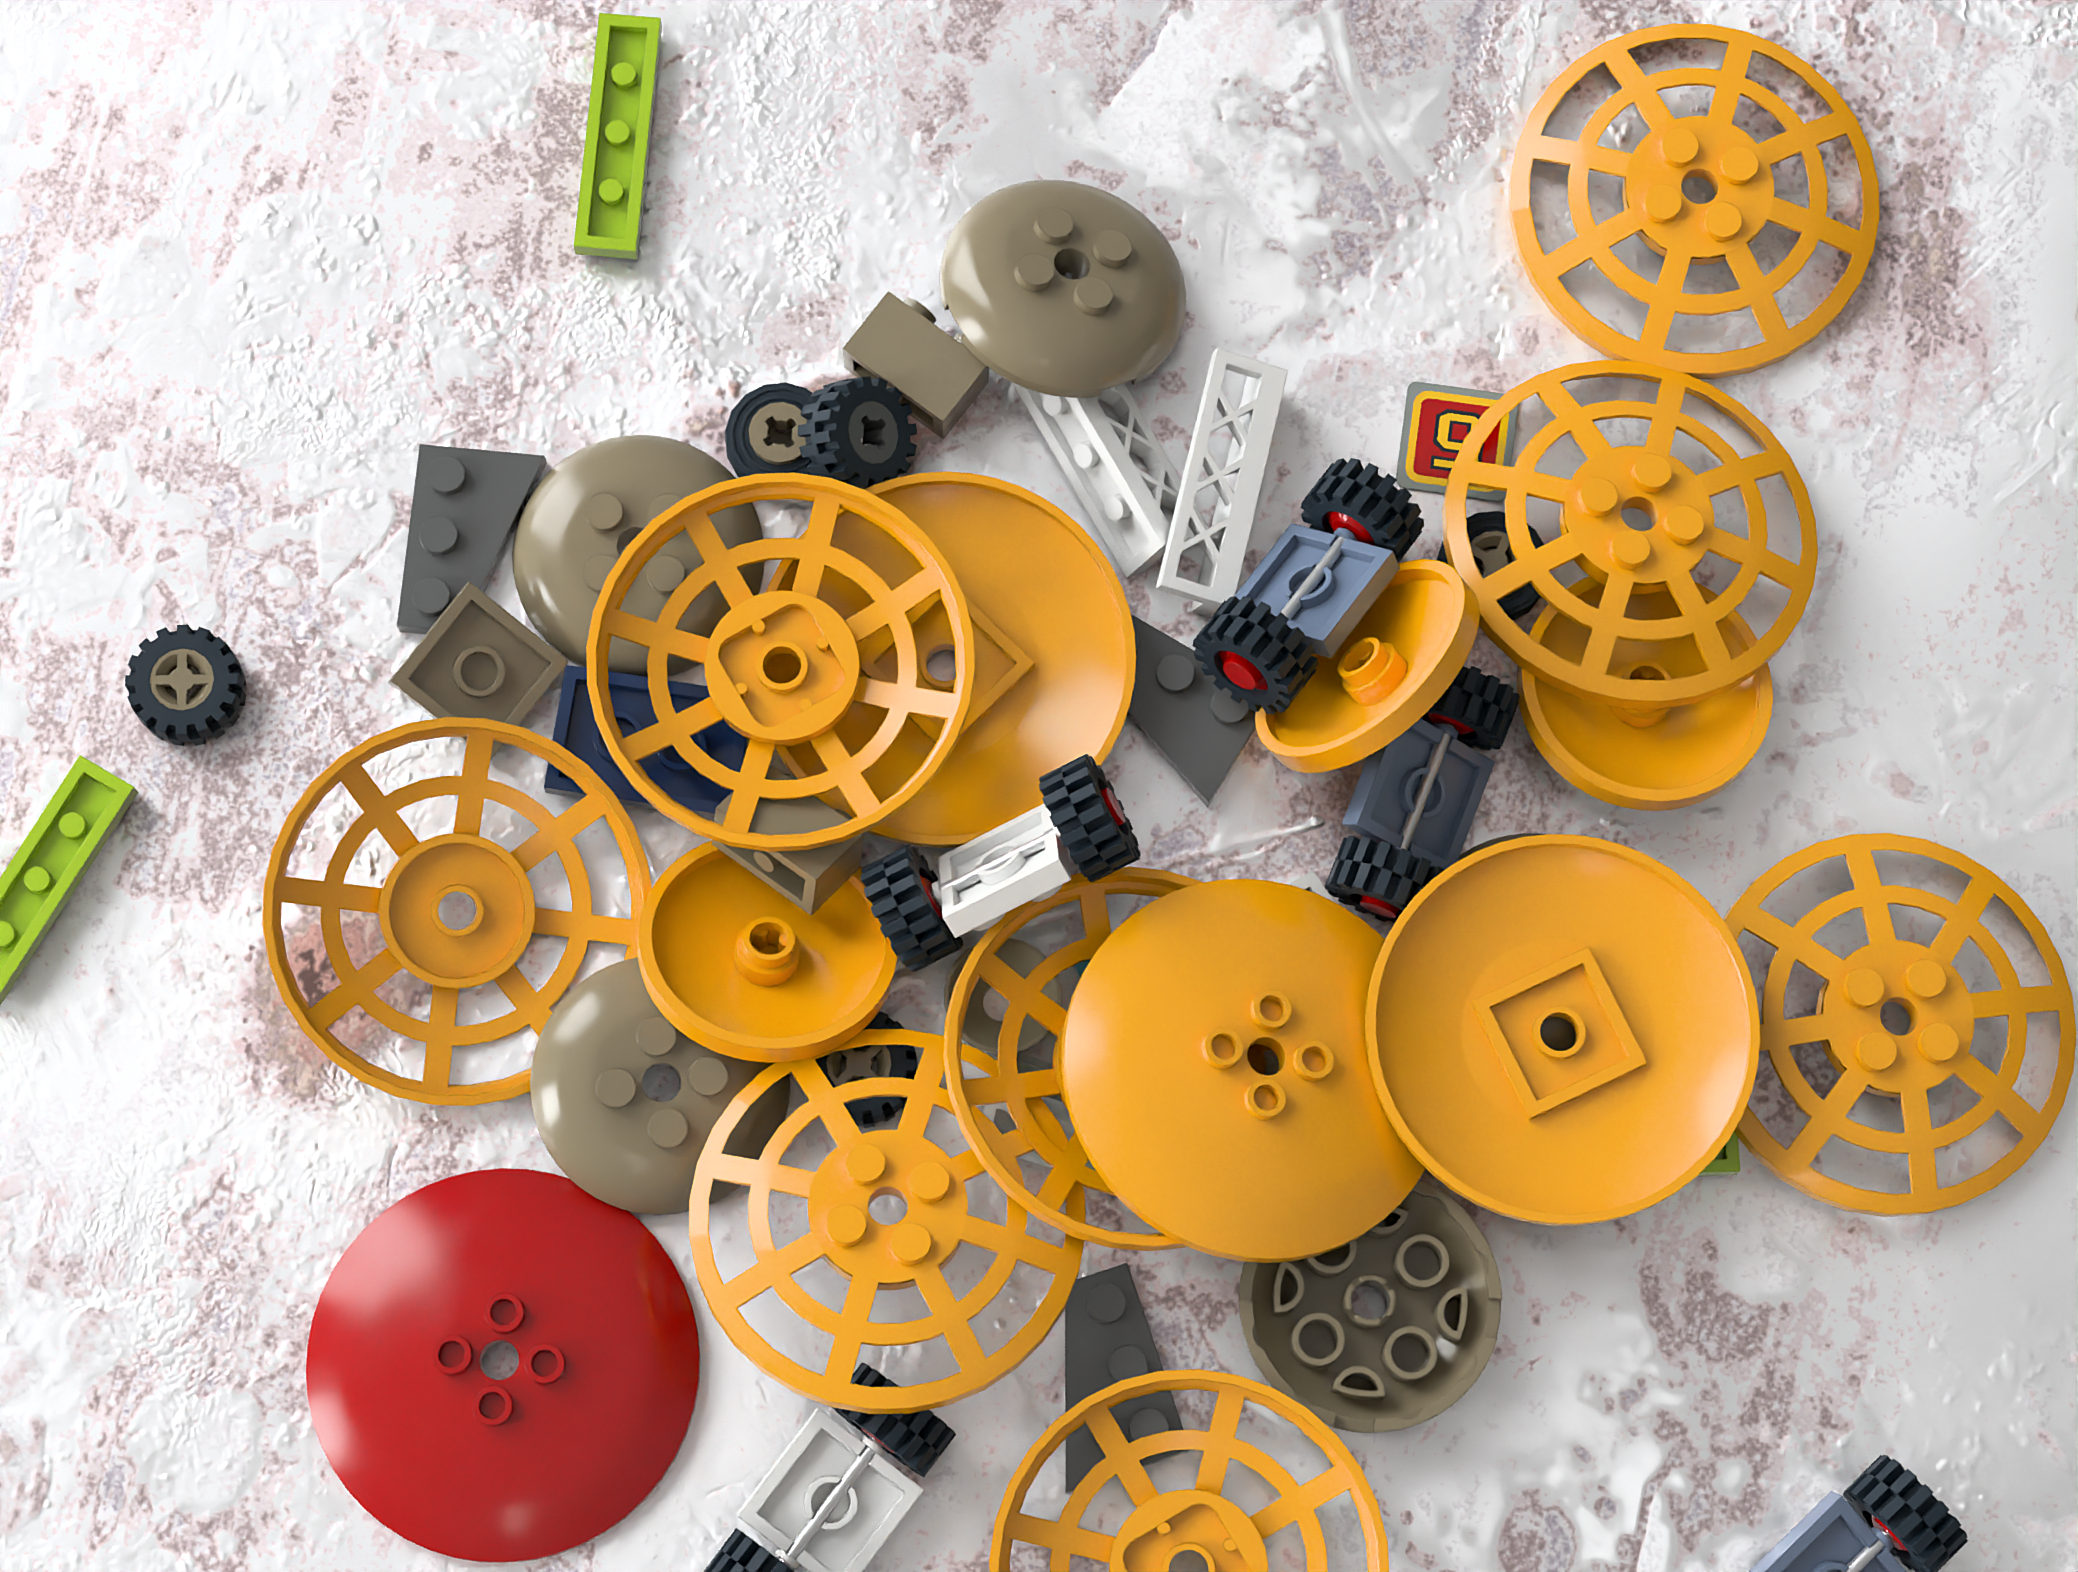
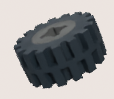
[798,376,917,489]

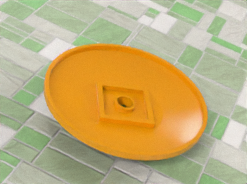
[764,471,1136,848]
[1365,834,1760,1226]
[1061,879,1425,1263]

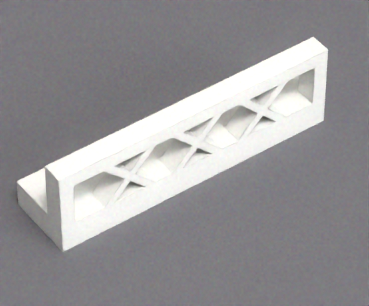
[1156,348,1288,618]
[1012,382,1209,578]

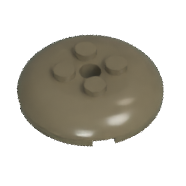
[939,180,1186,398]
[512,435,765,677]
[530,957,790,1215]
[1239,1179,1502,1433]

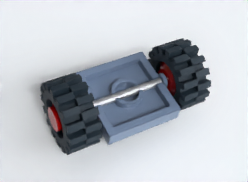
[1192,458,1424,715]
[1325,666,1520,924]
[1749,1454,1968,1572]

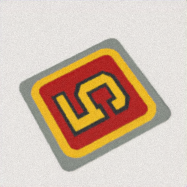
[1396,382,1519,501]

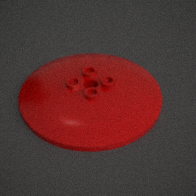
[306,1168,701,1563]

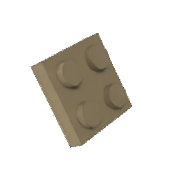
[388,581,569,761]

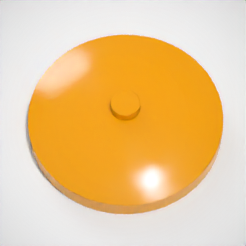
[1255,559,1480,773]
[1517,576,1773,811]
[638,840,898,1063]

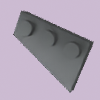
[397,444,547,634]
[1127,614,1256,808]
[1065,1263,1190,1493]

